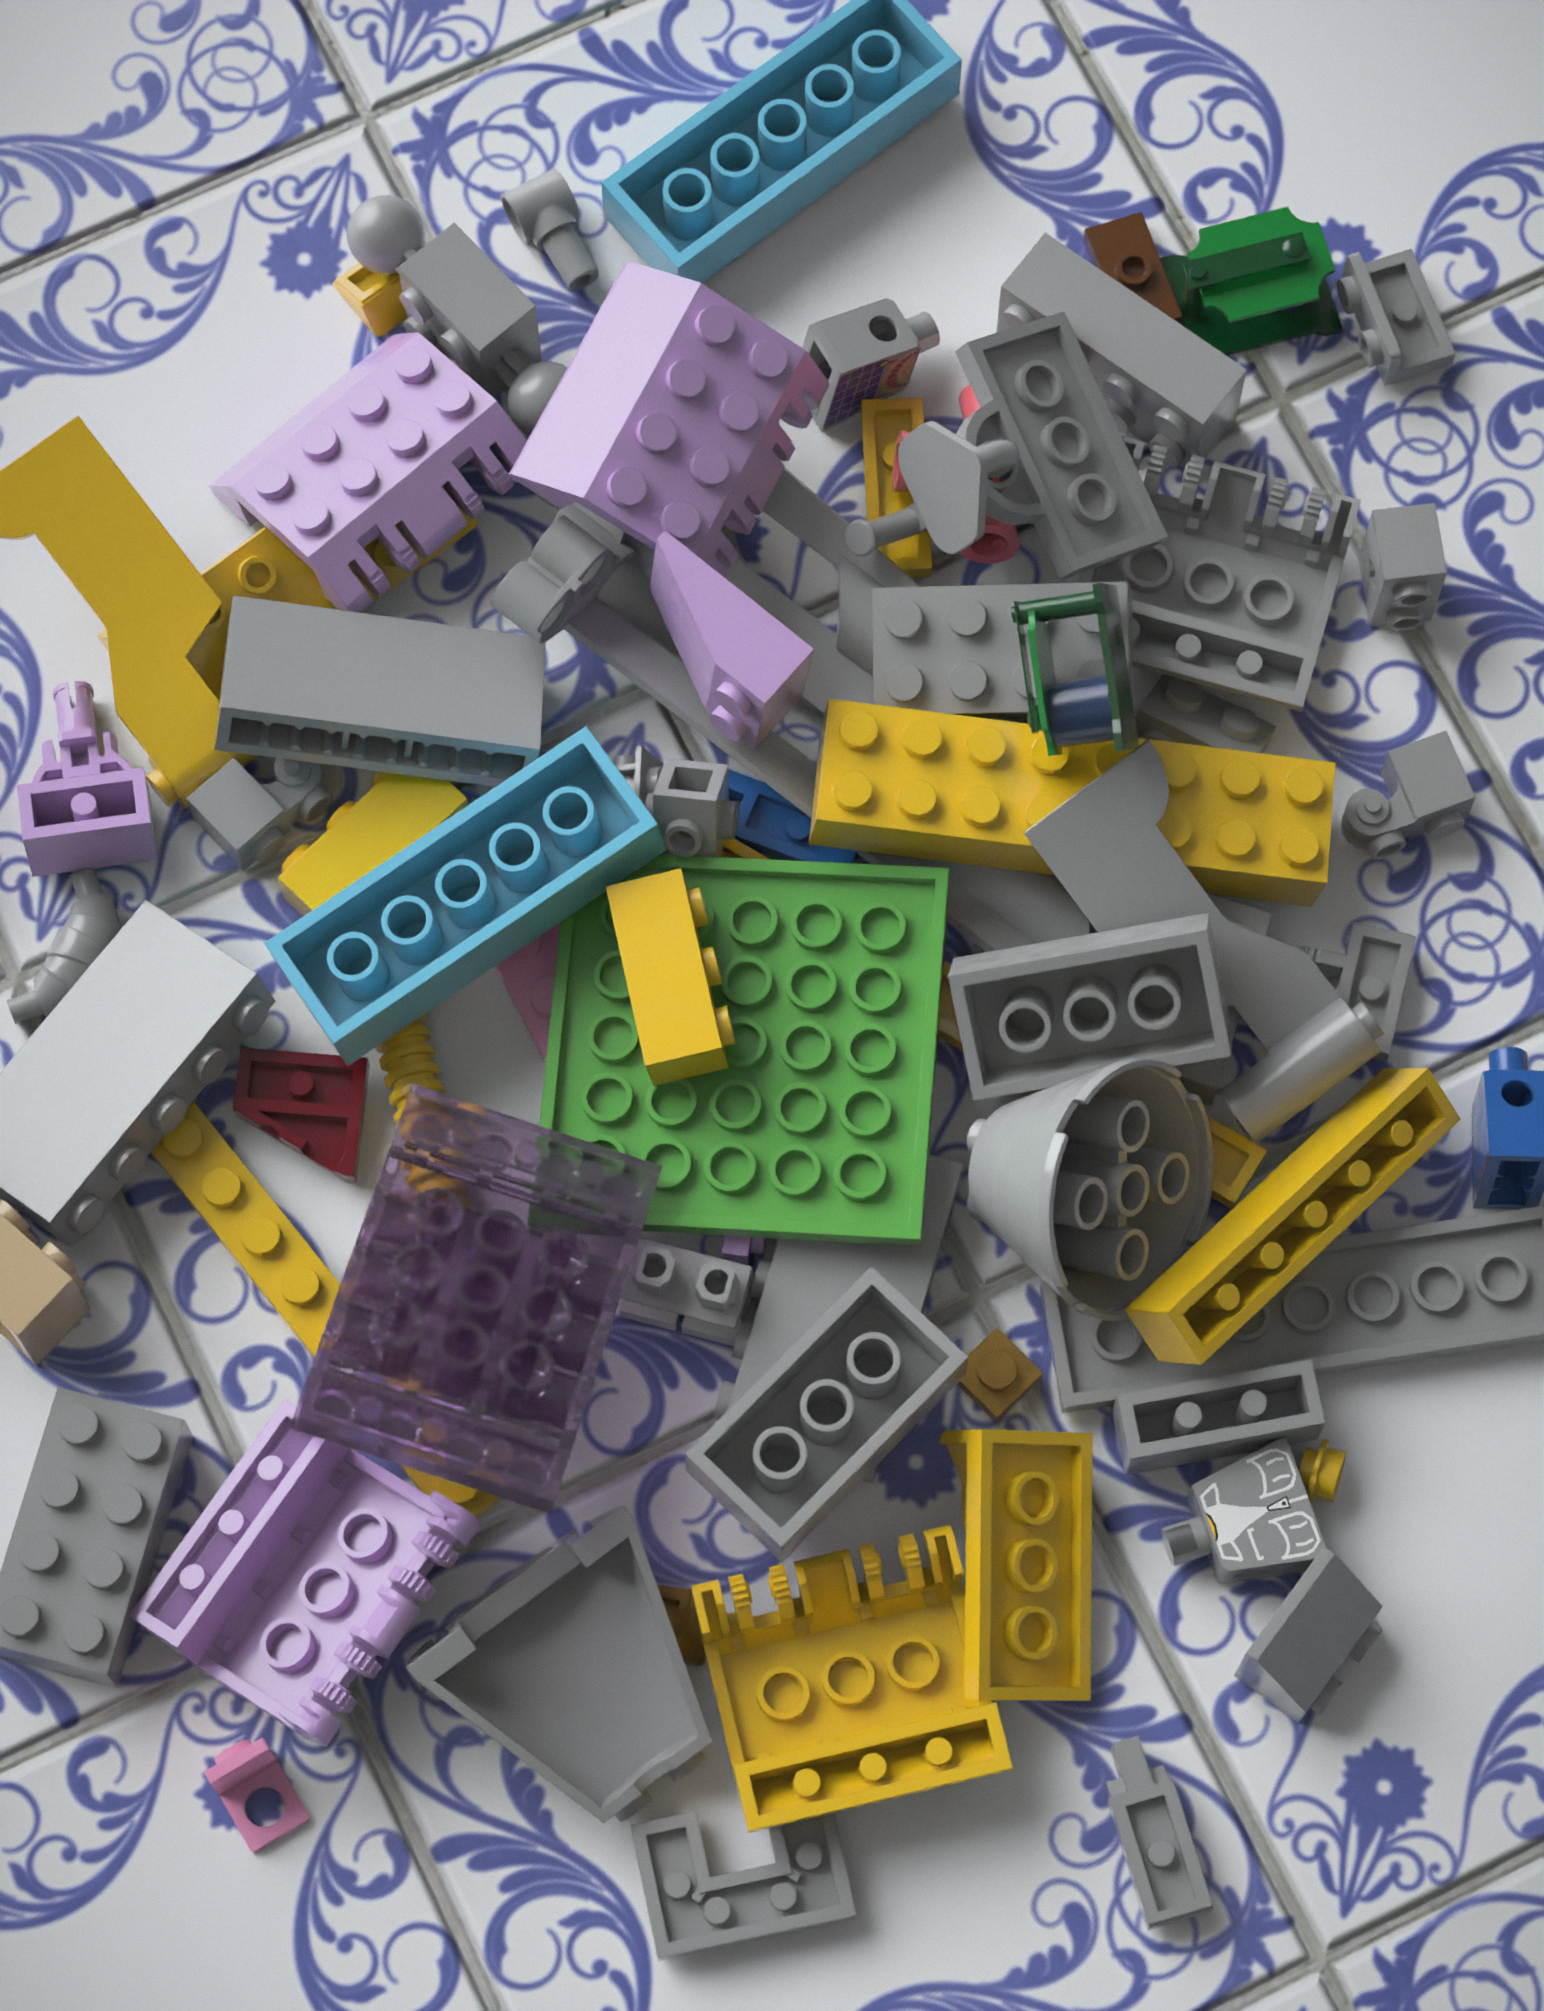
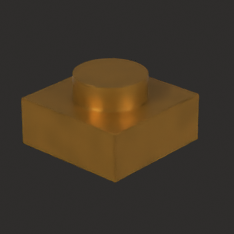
[957,1327,1043,1423]

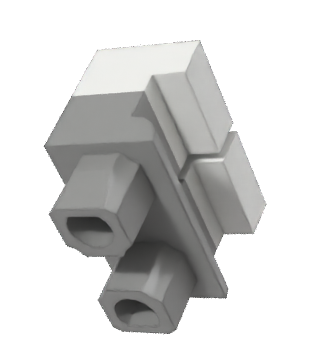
[620,1237,754,1346]

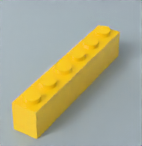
[1124,1068,1461,1365]

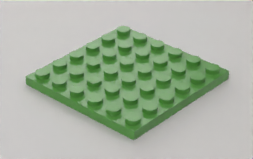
[530,855,951,1247]

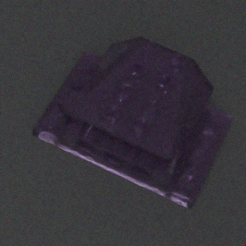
[290,1084,662,1514]

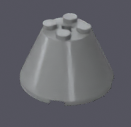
[967,1058,1214,1321]

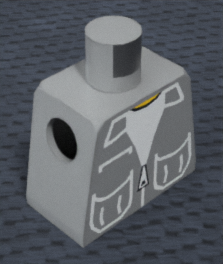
[1161,1437,1326,1584]

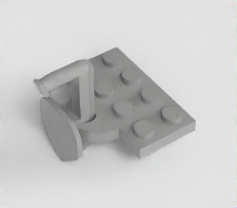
[845,311,1168,580]

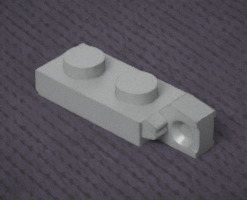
[1105,1735,1214,1931]

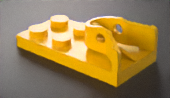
[940,1429,1093,1701]

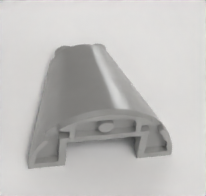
[406,1505,712,1823]

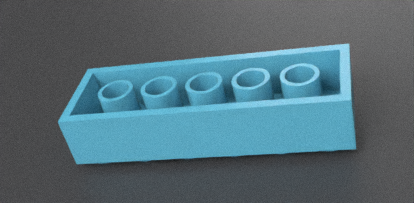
[601,0,962,284]
[264,726,667,1066]

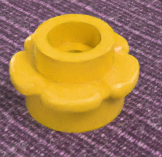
[1299,1439,1347,1503]

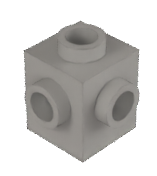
[645,758,739,858]

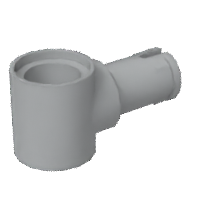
[500,168,599,292]

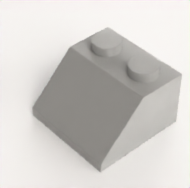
[1234,1546,1383,1723]

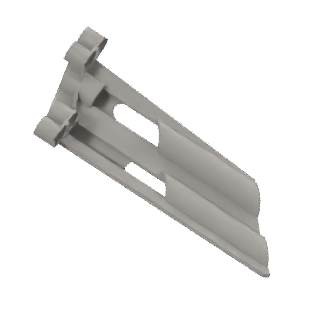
[490,468,1090,952]

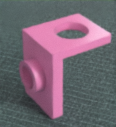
[204,1738,310,1853]

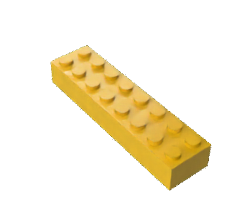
[809,699,1335,907]

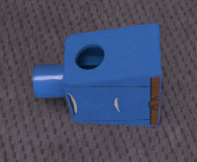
[1471,1047,1544,1210]

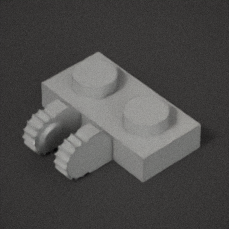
[1296,921,1416,1062]

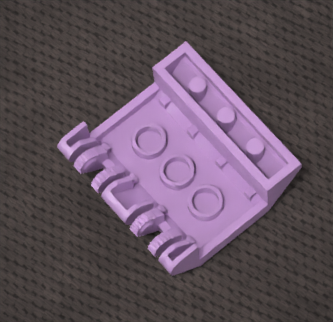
[508,261,830,578]
[209,332,527,613]
[129,1399,482,1747]

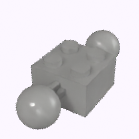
[347,195,568,437]

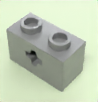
[1358,503,1447,631]

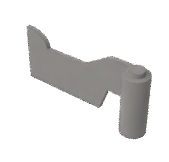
[1023,739,1384,1144]

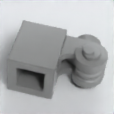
[1341,731,1476,859]
[186,758,333,871]

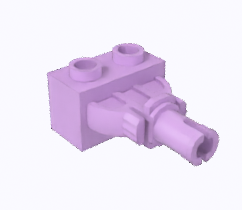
[17,681,158,877]

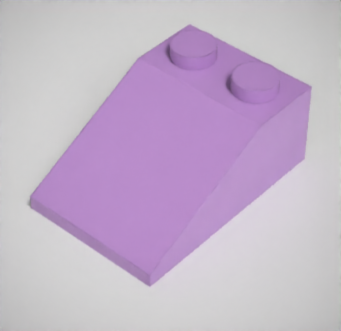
[649,530,814,750]

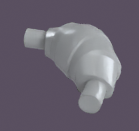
[7,868,122,1024]

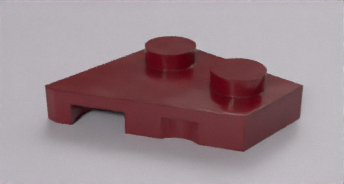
[233,1047,370,1183]

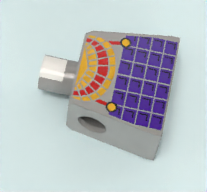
[802,298,940,432]

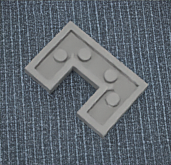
[631,1811,857,1961]

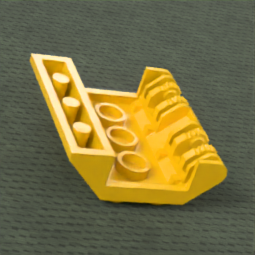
[691,1525,1013,1833]

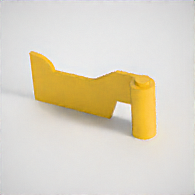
[0,415,259,809]

